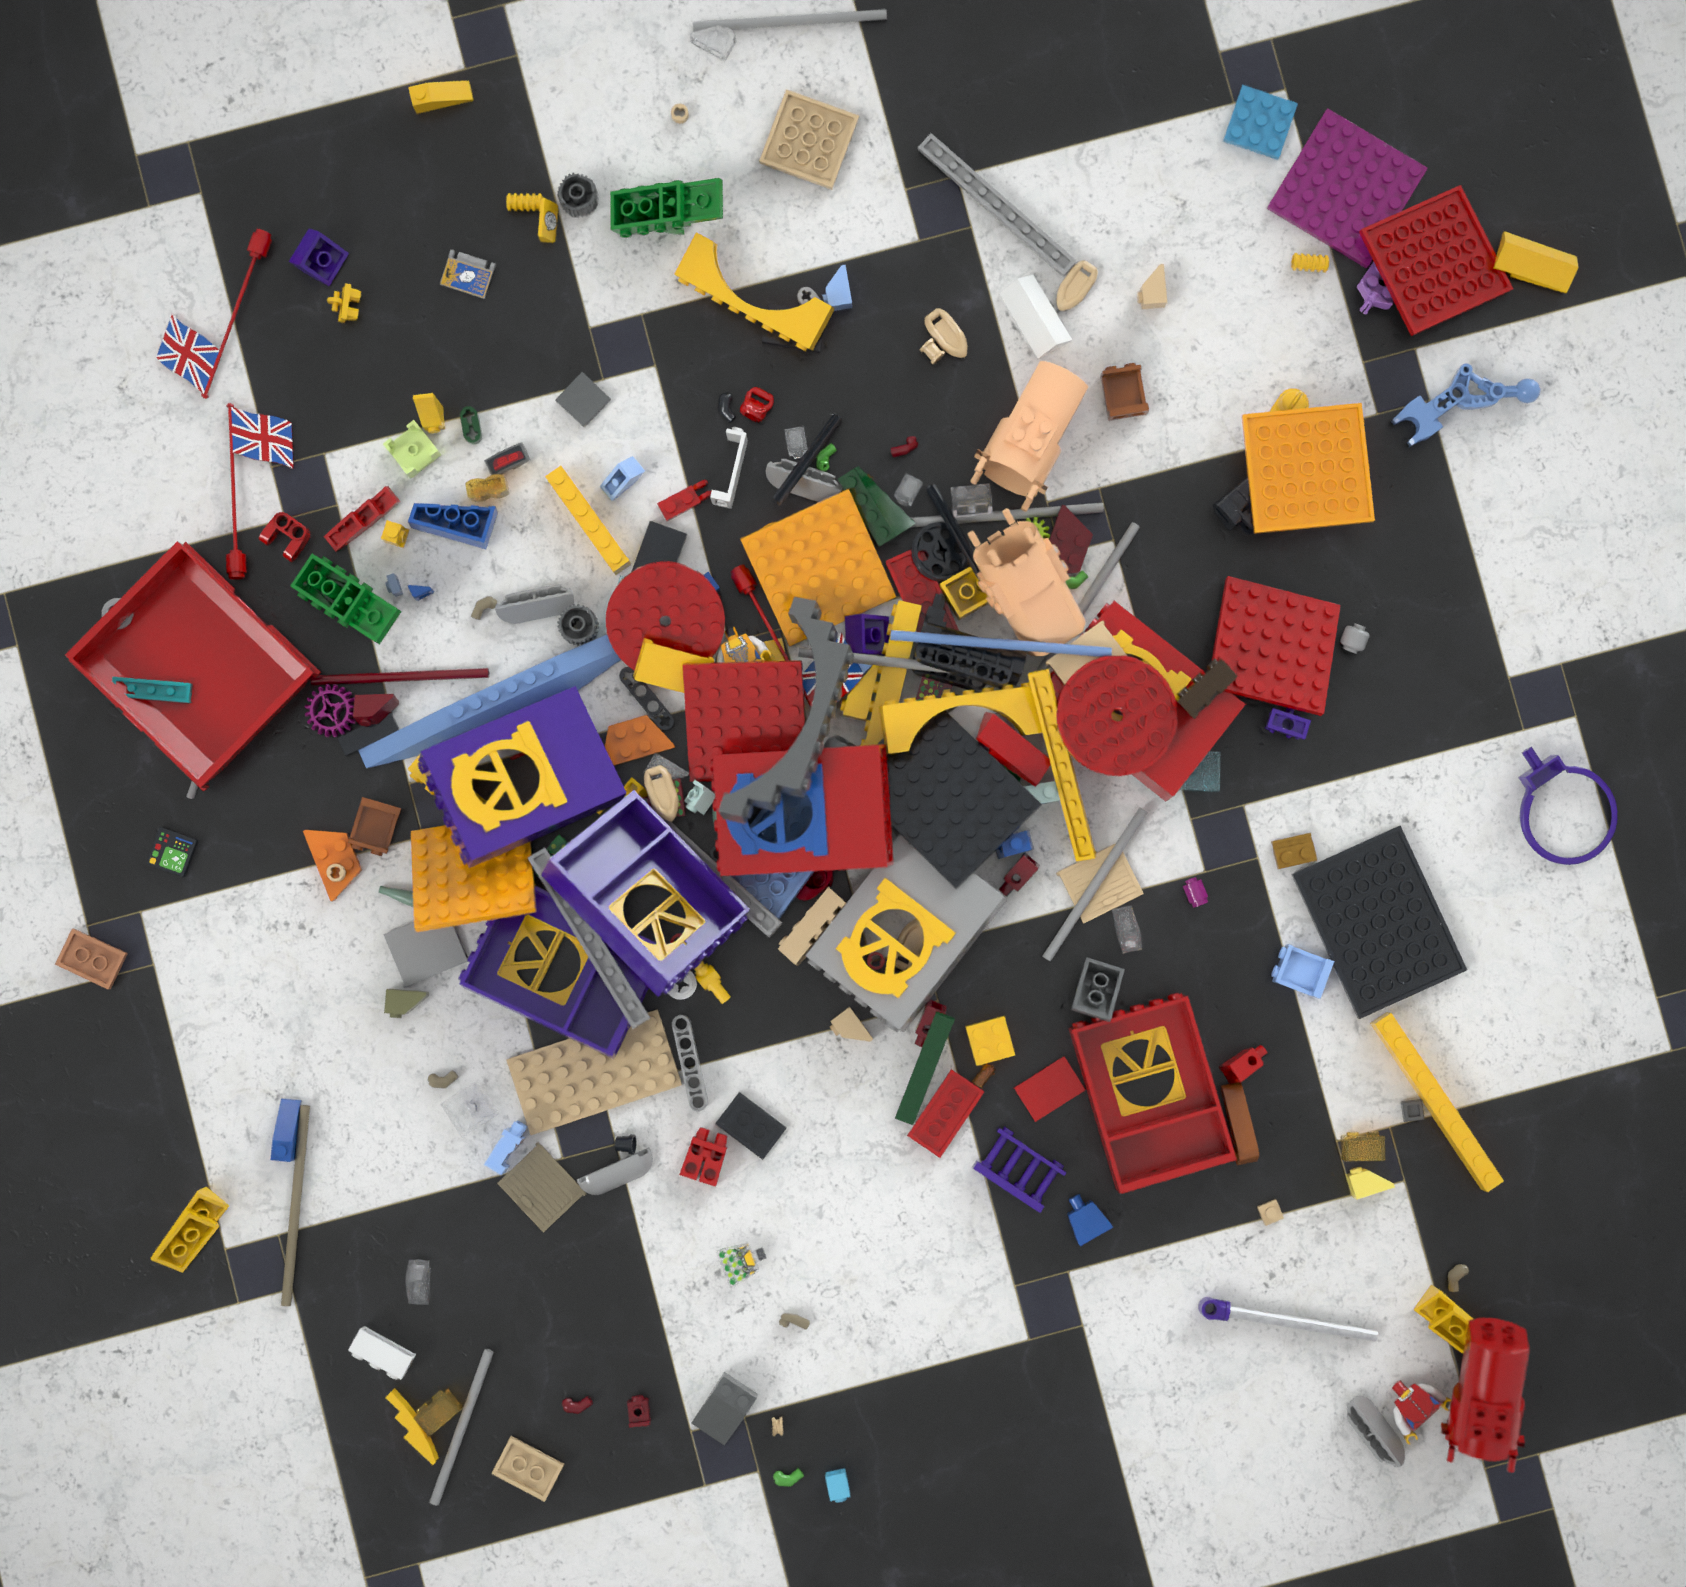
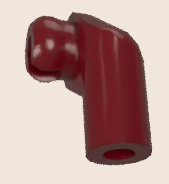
[891,436,918,457]
[562,1396,593,1414]

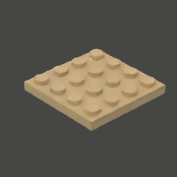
[759,89,859,190]

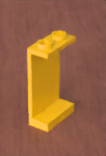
[633,638,714,693]

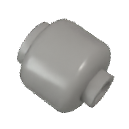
[1340,623,1370,654]

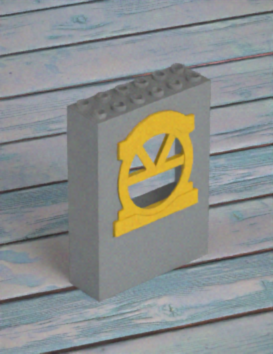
[805,835,1007,1033]

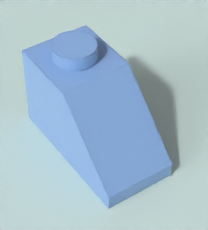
[822,265,852,311]
[600,456,645,501]

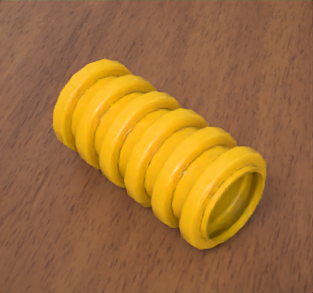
[506,193,543,211]
[1291,253,1329,273]

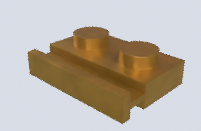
[1271,833,1317,869]

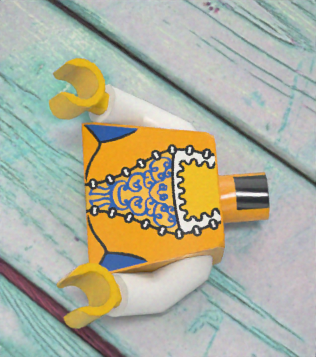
[717,627,775,663]

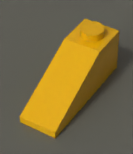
[408,81,474,114]
[413,393,445,433]
[840,665,879,722]

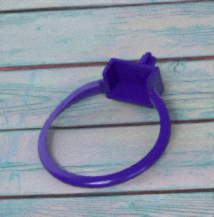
[1518,746,1617,865]

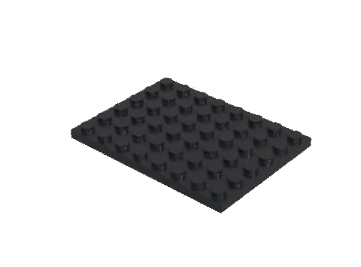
[877,694,1042,889]
[1291,825,1467,1019]

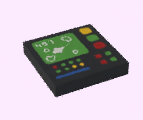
[146,827,198,877]

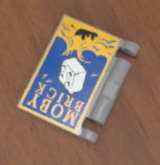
[440,249,496,299]

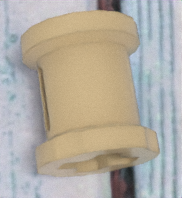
[920,338,945,365]

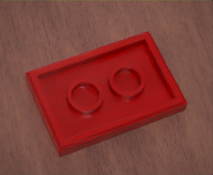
[1014,1056,1085,1122]

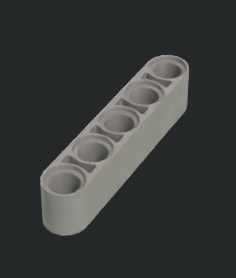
[672,1015,708,1111]

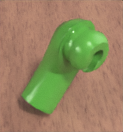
[816,443,837,471]
[1065,570,1088,589]
[773,1468,804,1487]

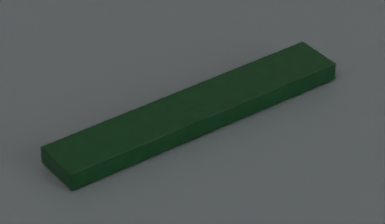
[895,1011,955,1125]

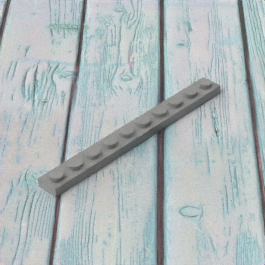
[918,133,1077,277]
[528,848,650,1029]

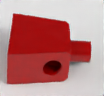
[1219,1045,1268,1083]

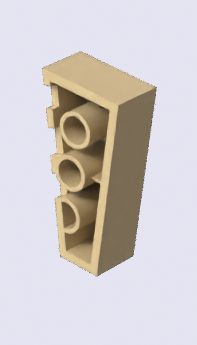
[778,887,846,966]

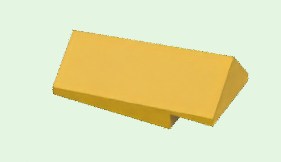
[1494,231,1578,293]
[151,1187,229,1273]
[1414,1285,1473,1353]

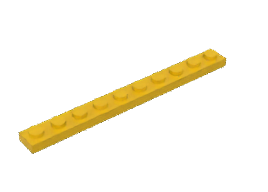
[1028,669,1096,862]

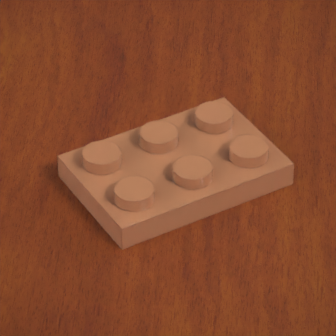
[55,928,128,990]

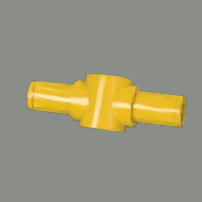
[694,961,731,1004]

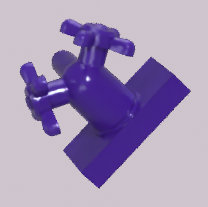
[1265,708,1311,740]

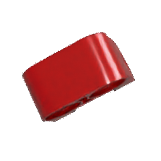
[259,512,310,562]

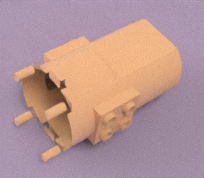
[970,361,1088,512]
[968,509,1085,656]

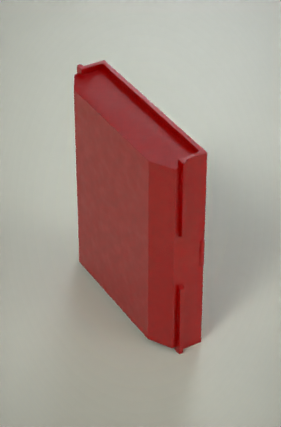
[65,541,321,792]

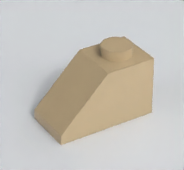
[1137,264,1167,309]
[830,1007,873,1042]

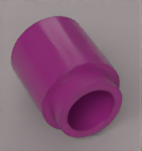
[1183,877,1208,908]

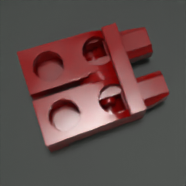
[679,1127,728,1187]

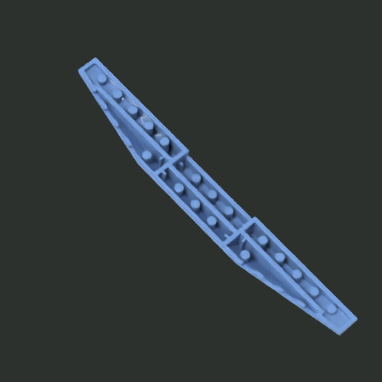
[358,635,621,768]

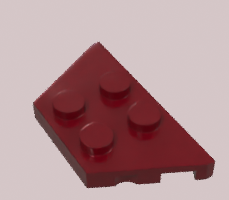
[1049,504,1093,574]

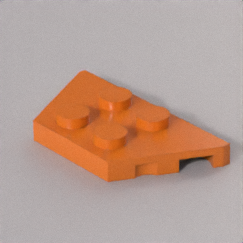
[605,715,675,766]
[303,830,362,902]

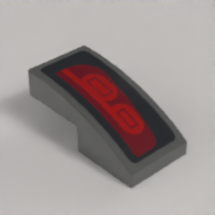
[484,443,530,478]

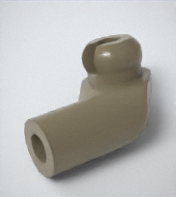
[471,596,497,620]
[428,1070,459,1089]
[1448,1264,1469,1292]
[779,1313,810,1330]

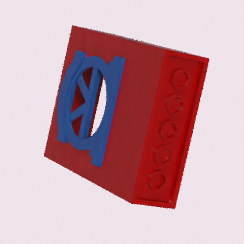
[710,744,894,876]

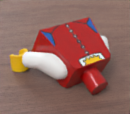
[1392,1380,1451,1444]

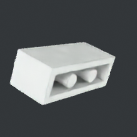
[348,1326,416,1380]

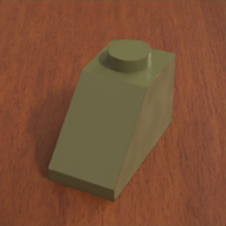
[384,989,429,1018]

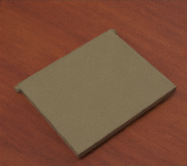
[497,1142,587,1233]

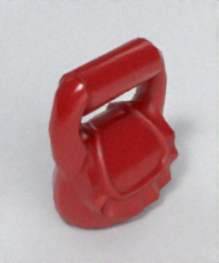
[740,387,774,422]

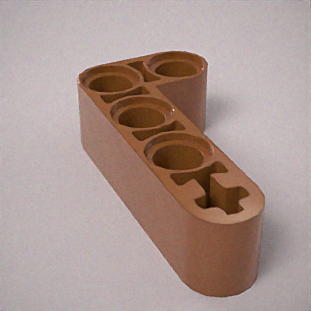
[1220,1082,1259,1165]

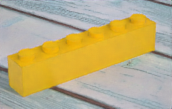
[545,465,631,575]

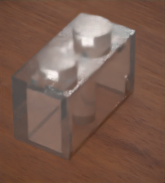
[950,483,992,518]

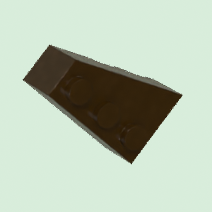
[1176,658,1238,719]

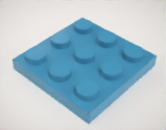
[1223,85,1298,160]

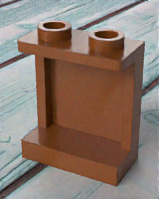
[1101,363,1149,421]
[348,797,401,856]

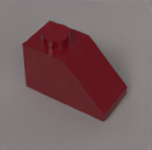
[353,694,399,726]

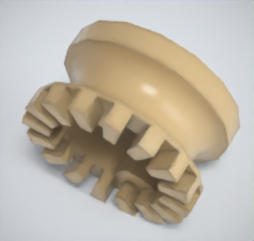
[671,104,689,124]
[326,864,346,882]
[772,1417,783,1436]

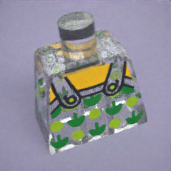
[716,1243,767,1288]

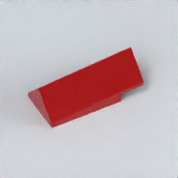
[976,712,1051,787]

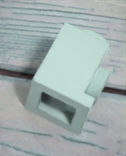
[684,780,715,815]

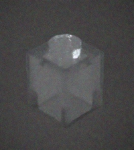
[785,426,808,458]
[894,473,923,506]

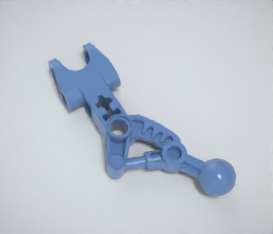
[1391,364,1541,447]

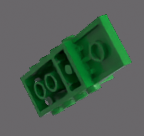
[610,178,723,238]
[291,554,402,645]

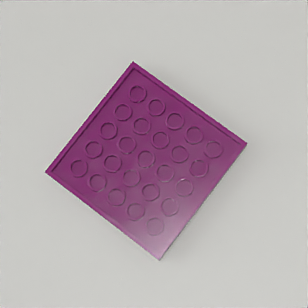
[1266,108,1428,268]

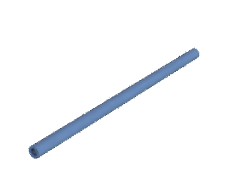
[890,630,1112,657]

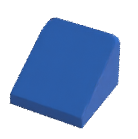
[408,585,434,601]

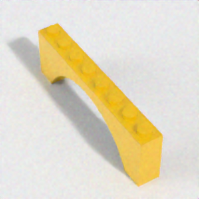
[674,232,835,351]
[879,682,1043,754]

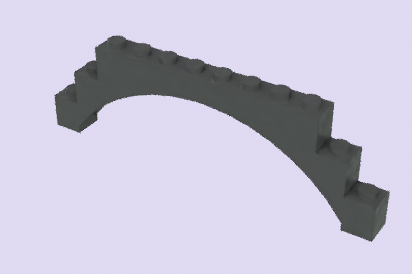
[718,597,854,824]

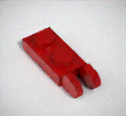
[657,479,712,521]

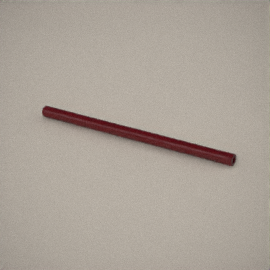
[311,668,489,685]

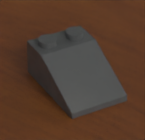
[1071,957,1125,1022]
[691,1372,758,1445]

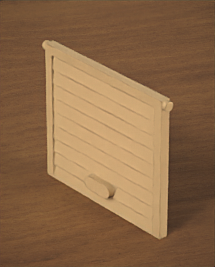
[1045,621,1127,685]
[1056,844,1144,923]

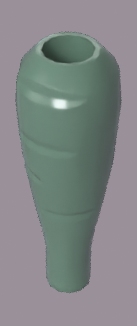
[379,886,413,907]

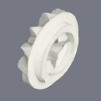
[668,971,697,1000]

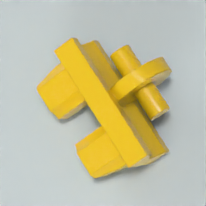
[327,283,361,323]

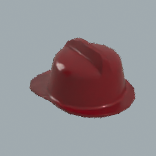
[796,870,834,901]

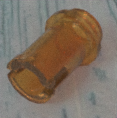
[972,1063,996,1089]

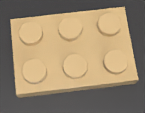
[491,1436,564,1502]

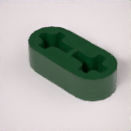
[460,406,482,445]

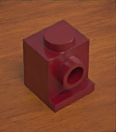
[627,1395,651,1428]

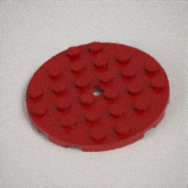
[606,561,725,670]
[1056,655,1178,776]

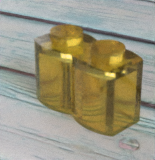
[465,474,510,502]

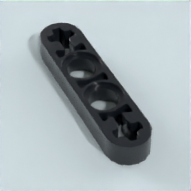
[619,667,675,731]

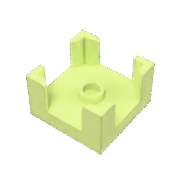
[383,420,441,479]

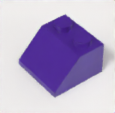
[289,229,349,286]
[845,614,890,656]

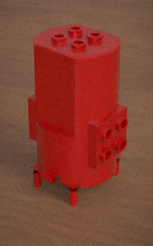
[1440,1318,1529,1473]

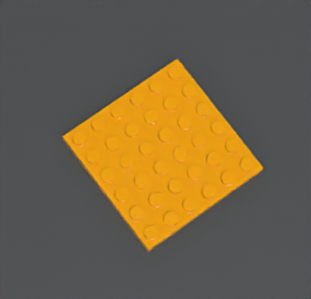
[1241,403,1375,534]
[740,489,896,647]
[411,825,536,932]

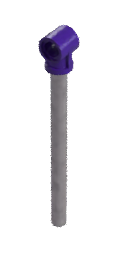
[1198,1297,1378,1342]

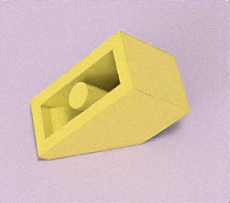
[1345,1167,1395,1199]

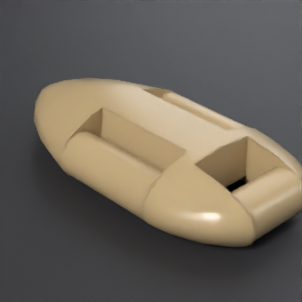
[1056,260,1098,311]
[925,308,967,358]
[644,765,679,822]
[895,918,924,971]

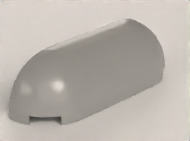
[766,459,842,502]
[495,584,574,624]
[576,1148,653,1195]
[1346,1395,1405,1467]

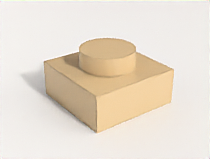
[1257,1199,1284,1226]

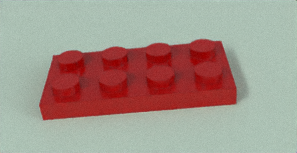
[907,1069,984,1158]

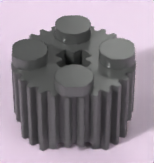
[557,172,599,218]
[557,604,599,646]

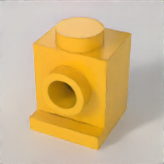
[381,520,410,548]

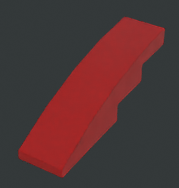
[324,486,400,552]

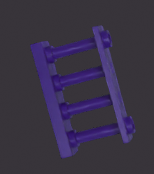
[972,1126,1066,1213]

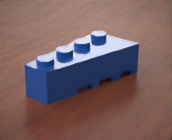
[408,503,498,549]

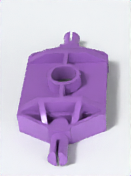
[1357,262,1394,314]

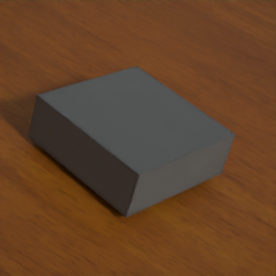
[1401,1099,1425,1122]

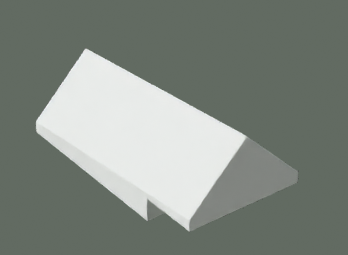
[999,275,1072,359]

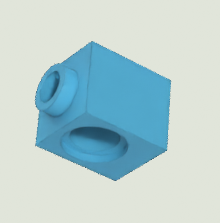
[825,1468,850,1502]

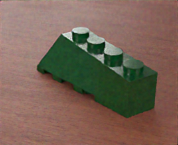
[838,466,916,547]

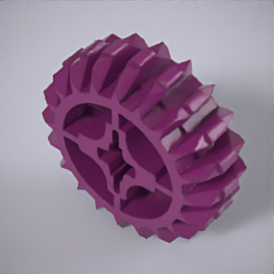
[305,684,356,737]

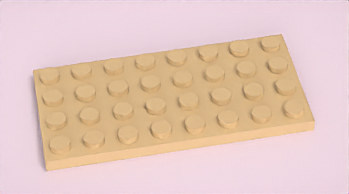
[506,1009,682,1135]

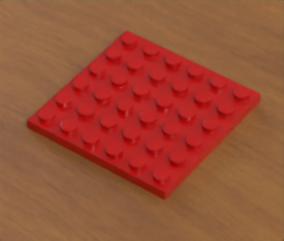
[1359,185,1513,336]
[1212,576,1341,716]
[682,660,805,782]

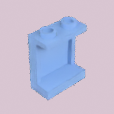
[1271,944,1334,999]

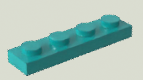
[112,677,193,703]

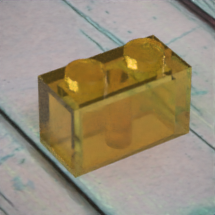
[1341,1131,1385,1161]
[414,1389,463,1437]

